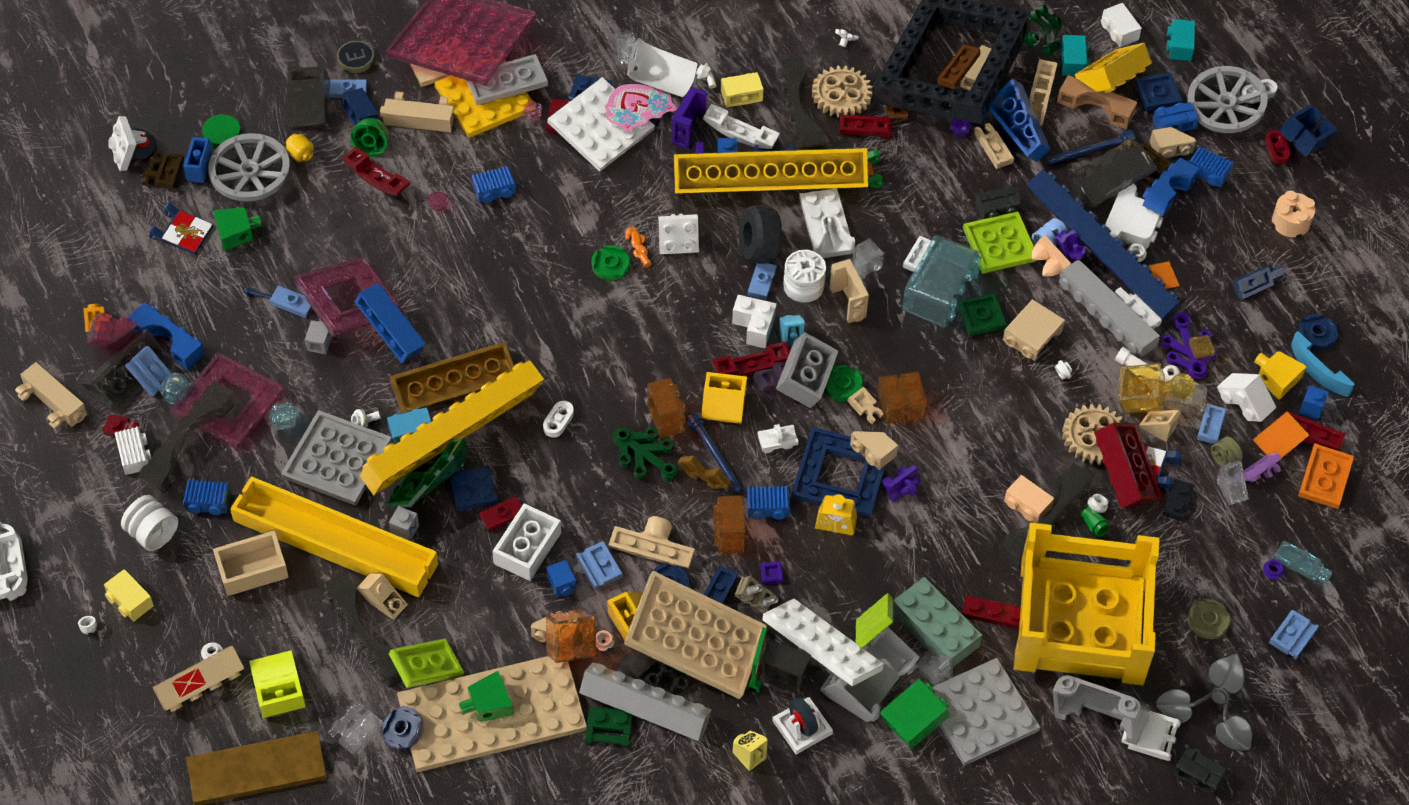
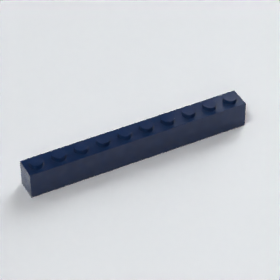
[1026,169,1180,323]

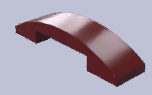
[342,147,411,196]
[711,341,790,377]

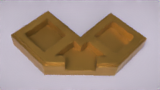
[678,456,731,489]

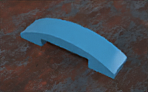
[1291,331,1355,397]

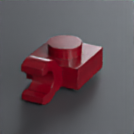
[102,414,141,437]

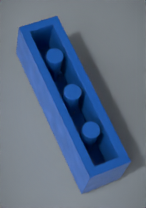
[354,283,426,364]

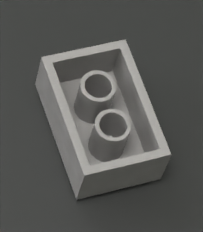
[776,332,838,408]

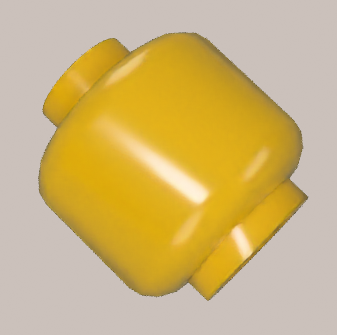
[286,134,314,162]

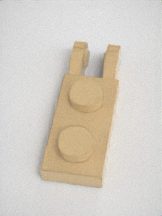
[974,123,1014,169]

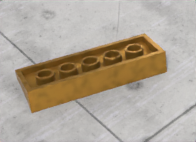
[390,342,514,414]
[186,731,327,805]

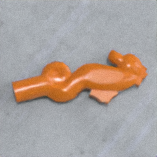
[625,226,651,268]

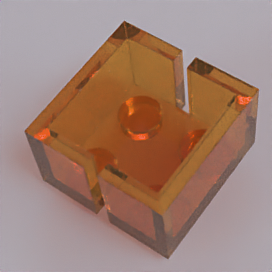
[877,371,927,423]
[647,377,686,438]
[713,496,745,554]
[546,608,596,663]

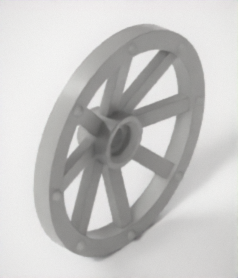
[1187,66,1268,133]
[208,133,290,201]

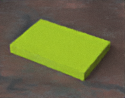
[856,593,893,648]
[389,639,464,688]

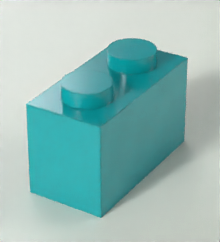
[1166,19,1195,61]
[1061,35,1090,76]

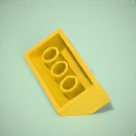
[1075,43,1152,93]

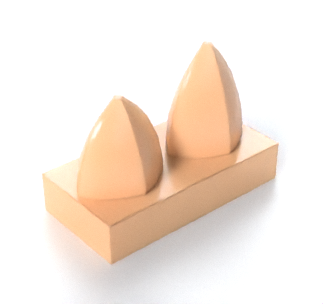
[1032,235,1071,276]

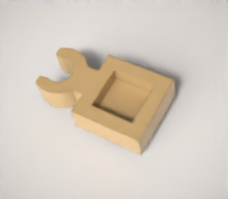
[847,387,883,424]

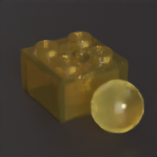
[1118,363,1196,413]

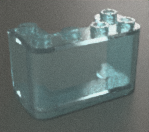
[902,234,982,327]

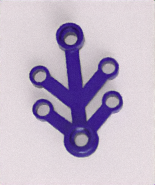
[1161,312,1217,380]

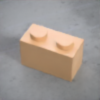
[1004,475,1054,523]

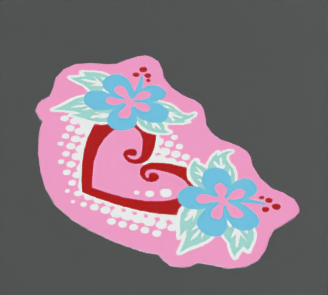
[605,84,677,132]

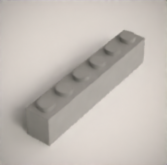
[1059,259,1160,359]
[579,662,711,741]

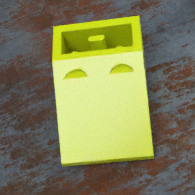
[249,650,305,718]

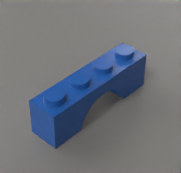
[1142,158,1200,216]
[127,302,204,371]

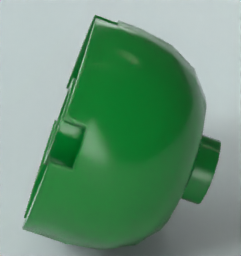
[350,118,390,157]

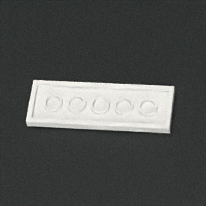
[763,599,884,686]

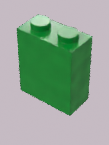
[880,679,950,750]

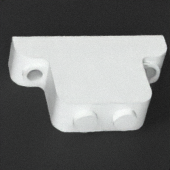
[1105,180,1164,249]

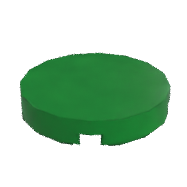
[202,114,241,148]
[592,245,630,280]
[824,365,863,402]

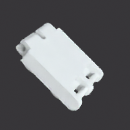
[1121,711,1181,761]

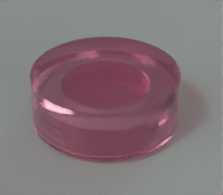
[428,192,448,211]

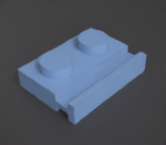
[125,346,174,396]
[576,541,622,590]
[1269,610,1319,660]

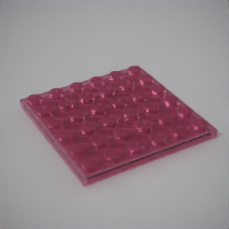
[385,0,537,85]

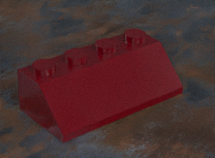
[1094,422,1163,508]

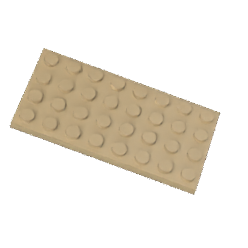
[397,652,587,773]

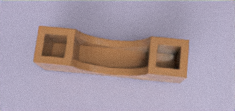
[1057,75,1137,129]

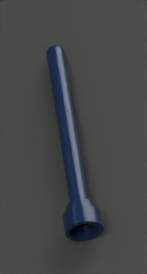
[1048,129,1136,165]
[686,412,743,494]

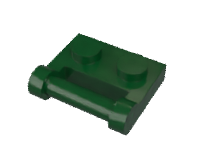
[585,706,633,748]

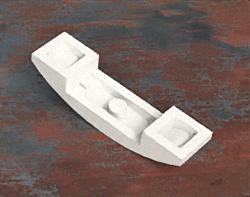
[703,104,780,149]

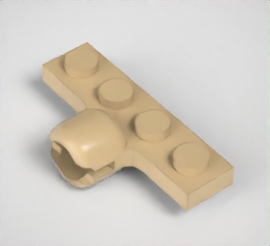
[609,516,695,570]

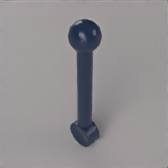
[243,287,272,299]

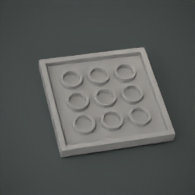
[281,410,392,506]
[932,658,1040,766]

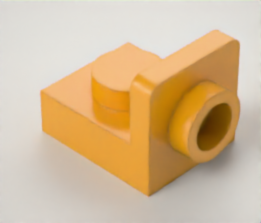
[83,304,106,333]

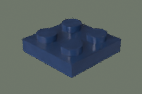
[1134,72,1182,111]
[450,465,498,511]

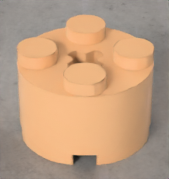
[1272,191,1315,237]

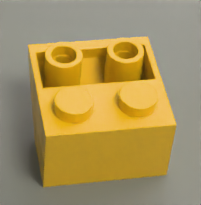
[701,372,747,424]
[607,592,643,641]

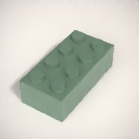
[893,577,982,671]

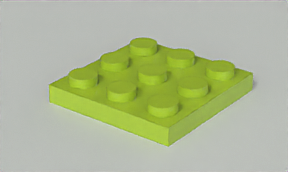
[963,212,1037,274]

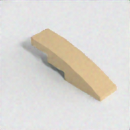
[1029,59,1057,126]

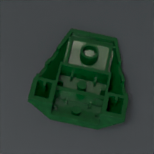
[387,438,469,507]

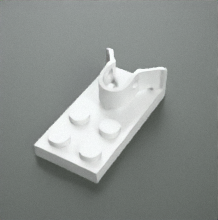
[799,188,855,258]

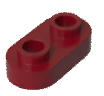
[1265,130,1291,165]

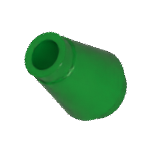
[1081,507,1110,537]

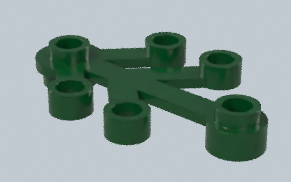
[1024,4,1062,56]
[613,427,677,482]

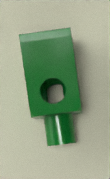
[213,207,262,251]
[458,671,513,722]

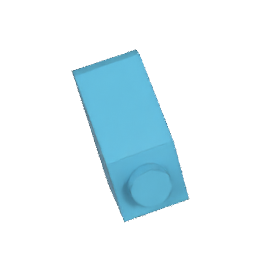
[779,315,804,347]

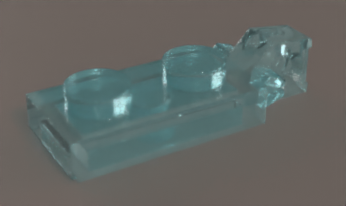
[1273,541,1332,584]

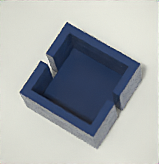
[1279,104,1338,157]

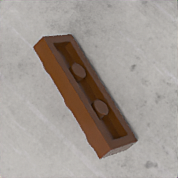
[937,44,981,89]

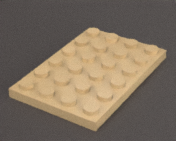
[624,571,767,699]

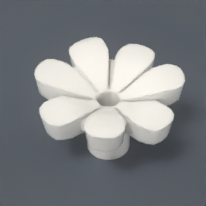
[835,29,859,47]

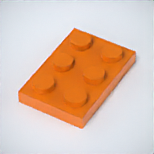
[1298,443,1354,509]

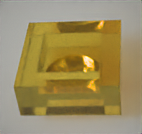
[1188,335,1215,359]

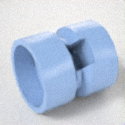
[1032,218,1069,247]

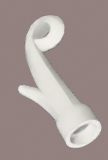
[1115,347,1180,384]

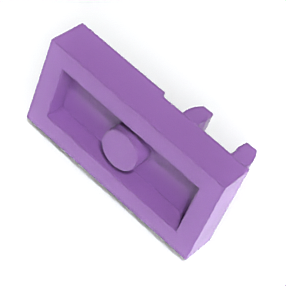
[1237,453,1281,482]

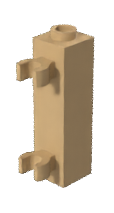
[380,91,454,132]
[15,362,87,429]

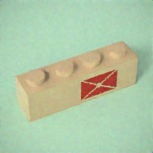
[152,646,244,712]

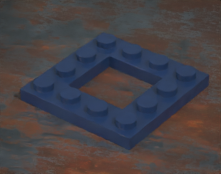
[791,427,886,518]

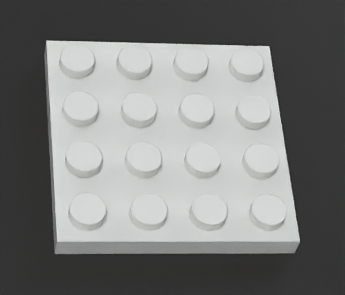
[547,77,654,172]

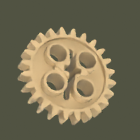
[812,66,872,118]
[1062,404,1122,465]

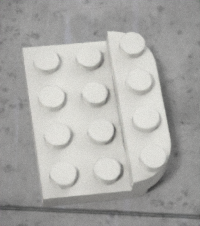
[0,522,27,601]

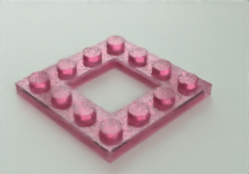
[293,257,402,337]
[170,353,285,450]

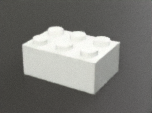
[492,503,561,581]

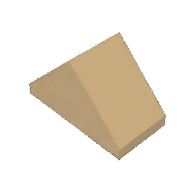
[1139,410,1181,442]

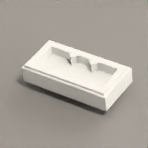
[903,236,937,275]

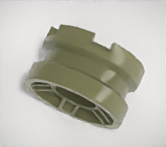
[1211,436,1243,469]

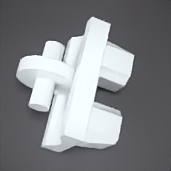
[758,424,798,453]

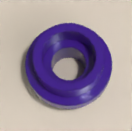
[1263,559,1284,580]

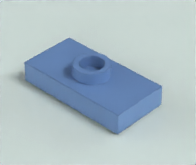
[328,80,367,98]
[747,263,777,300]
[270,286,314,318]
[1197,403,1227,444]

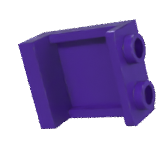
[672,87,708,149]

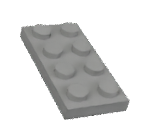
[464,54,548,106]

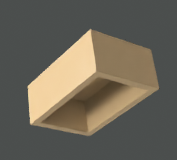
[213,531,289,596]

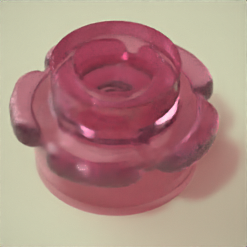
[524,101,542,120]

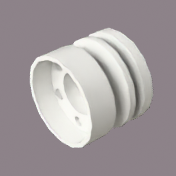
[783,250,826,303]
[121,495,178,551]

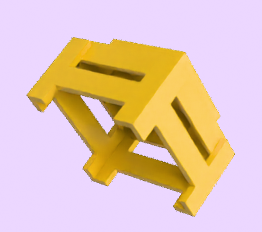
[1014,523,1159,686]

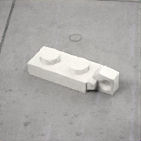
[1115,287,1162,329]

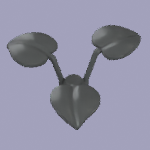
[1156,653,1253,751]

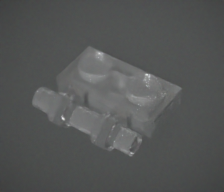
[327,701,384,756]

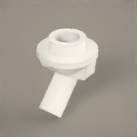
[696,63,716,89]
[351,409,381,427]

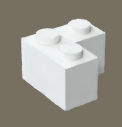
[732,295,776,348]
[1217,373,1276,422]

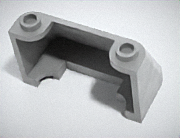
[820,627,920,722]
[1053,675,1149,745]

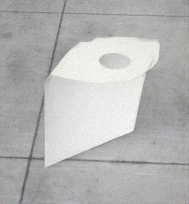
[627,38,697,97]

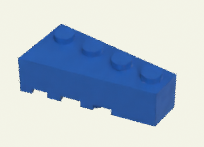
[989,79,1050,162]

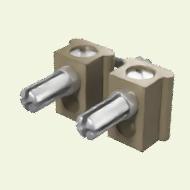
[735,576,778,615]

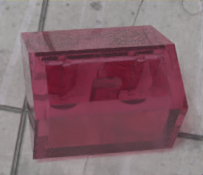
[86,313,137,348]

